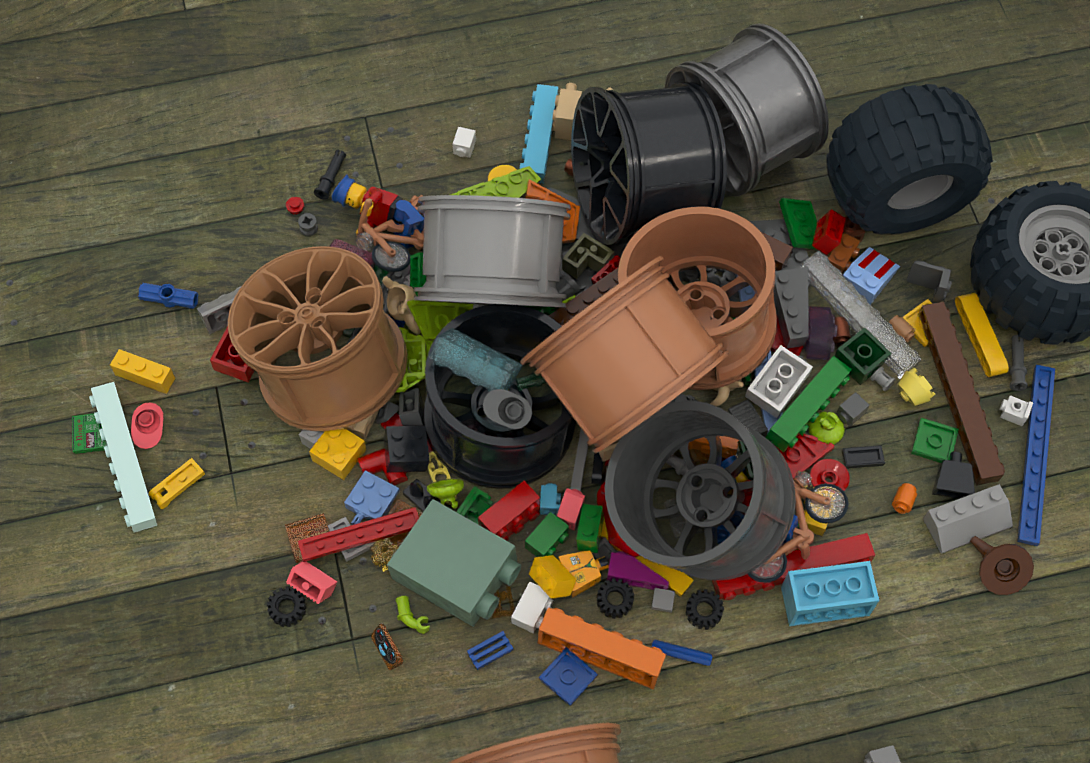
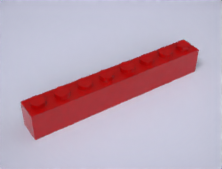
[712,533,875,600]

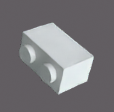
[511,582,553,634]

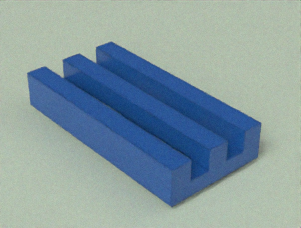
[467,631,513,670]

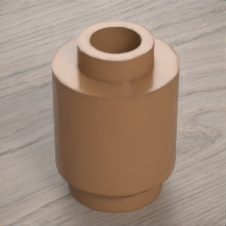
[887,315,915,343]

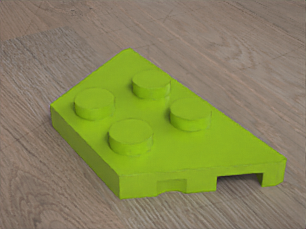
[407,300,474,341]

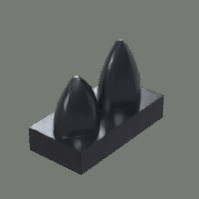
[403,479,441,513]

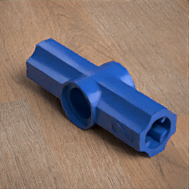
[138,283,198,309]

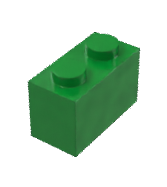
[576,504,604,553]
[525,512,570,557]

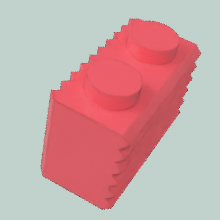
[286,561,337,604]

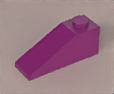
[607,551,669,590]

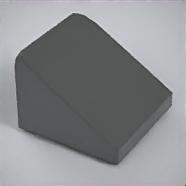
[376,402,399,424]
[592,537,616,561]

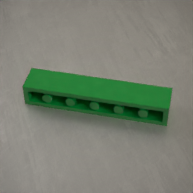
[765,356,852,452]

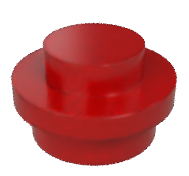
[286,197,304,214]

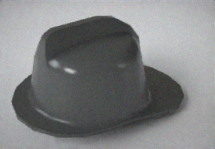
[483,389,532,429]

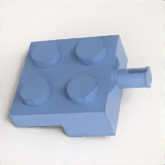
[344,470,400,525]

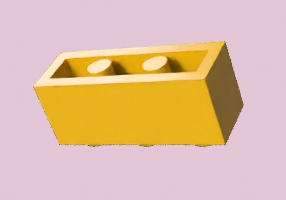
[110,349,175,394]

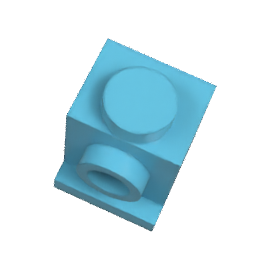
[540,483,561,515]

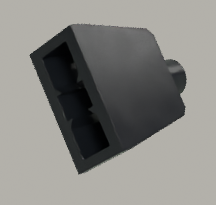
[932,452,975,499]

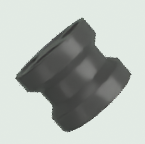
[298,213,318,236]

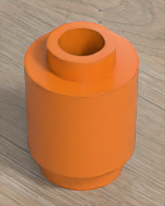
[892,483,917,514]

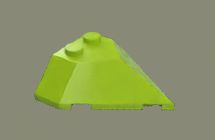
[395,327,433,393]

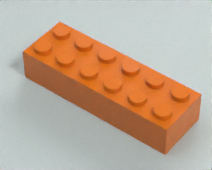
[538,607,666,690]

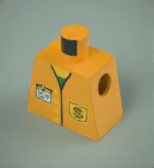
[558,550,609,598]

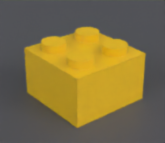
[309,428,367,480]

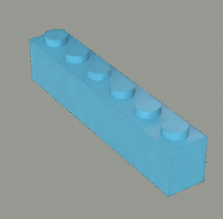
[520,84,558,184]

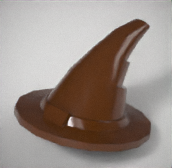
[970,536,1034,595]

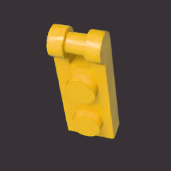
[148,458,205,509]

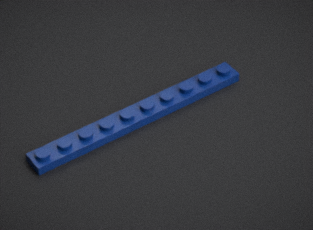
[1017,365,1055,546]

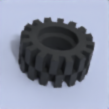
[597,578,634,619]
[267,587,306,627]
[685,589,724,630]

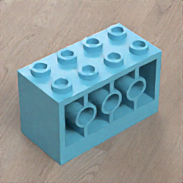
[781,561,879,626]

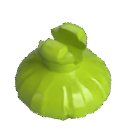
[808,412,845,445]
[427,478,464,509]

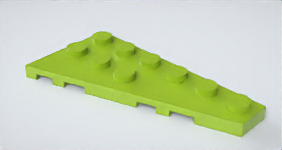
[451,166,541,198]

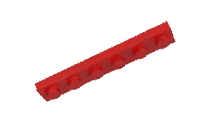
[298,507,419,562]

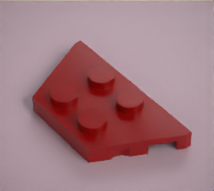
[774,434,835,481]

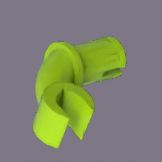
[396,596,430,634]

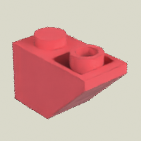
[557,488,585,531]

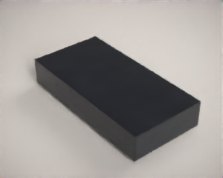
[842,445,885,469]

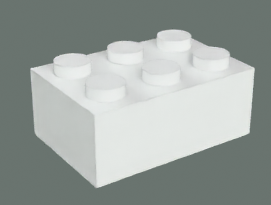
[745,345,813,418]

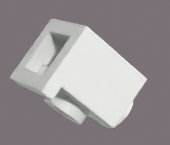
[1000,396,1033,426]

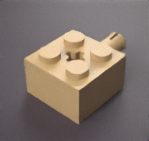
[552,83,582,140]

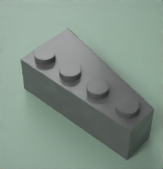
[774,266,809,349]

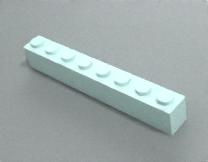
[89,382,157,533]

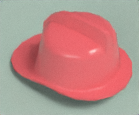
[131,402,164,449]

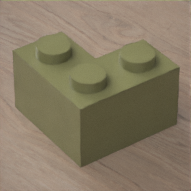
[562,233,614,279]

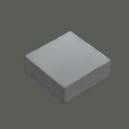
[651,588,675,613]

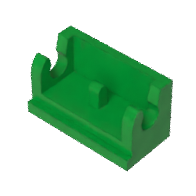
[457,486,493,524]

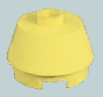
[897,368,936,406]

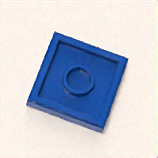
[539,647,598,706]

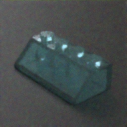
[429,328,523,392]

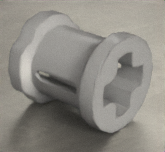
[870,366,896,392]

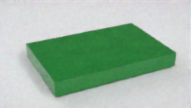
[779,198,817,250]

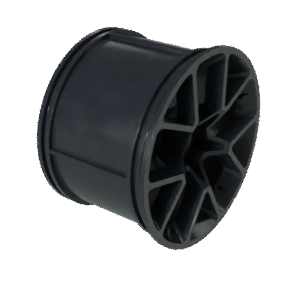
[571,82,727,245]

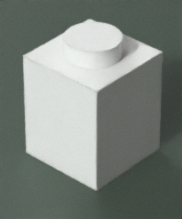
[453,127,476,158]

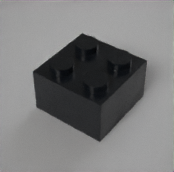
[384,426,429,473]

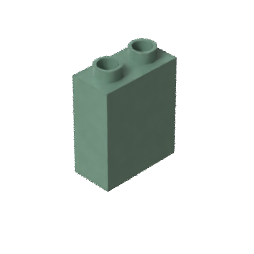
[387,499,521,627]

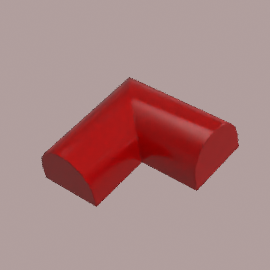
[357,448,408,486]

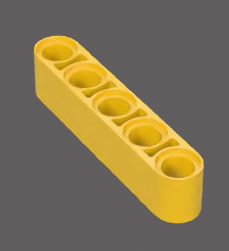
[955,293,1009,377]

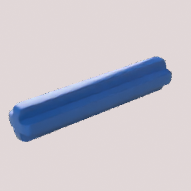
[651,640,712,666]

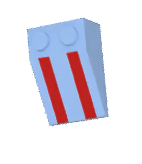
[839,247,900,306]

